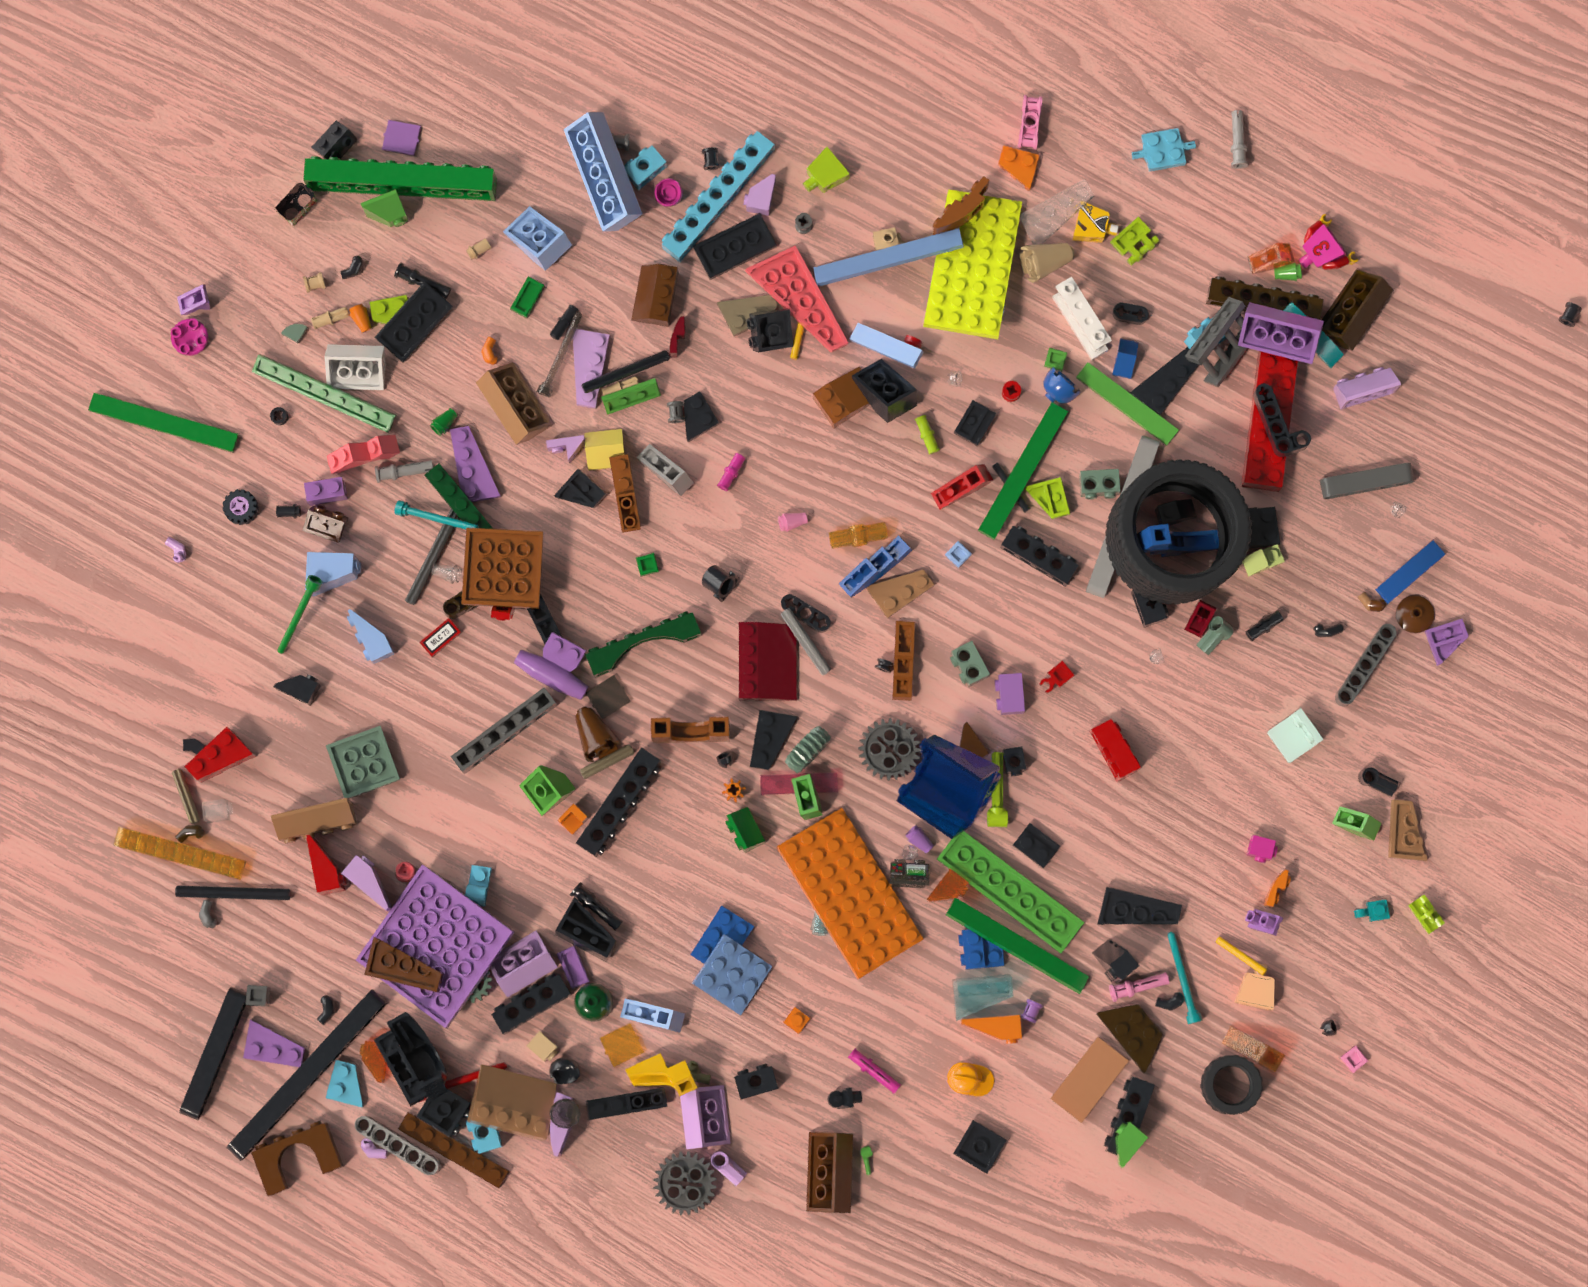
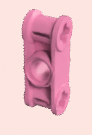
[1018,95,1043,150]

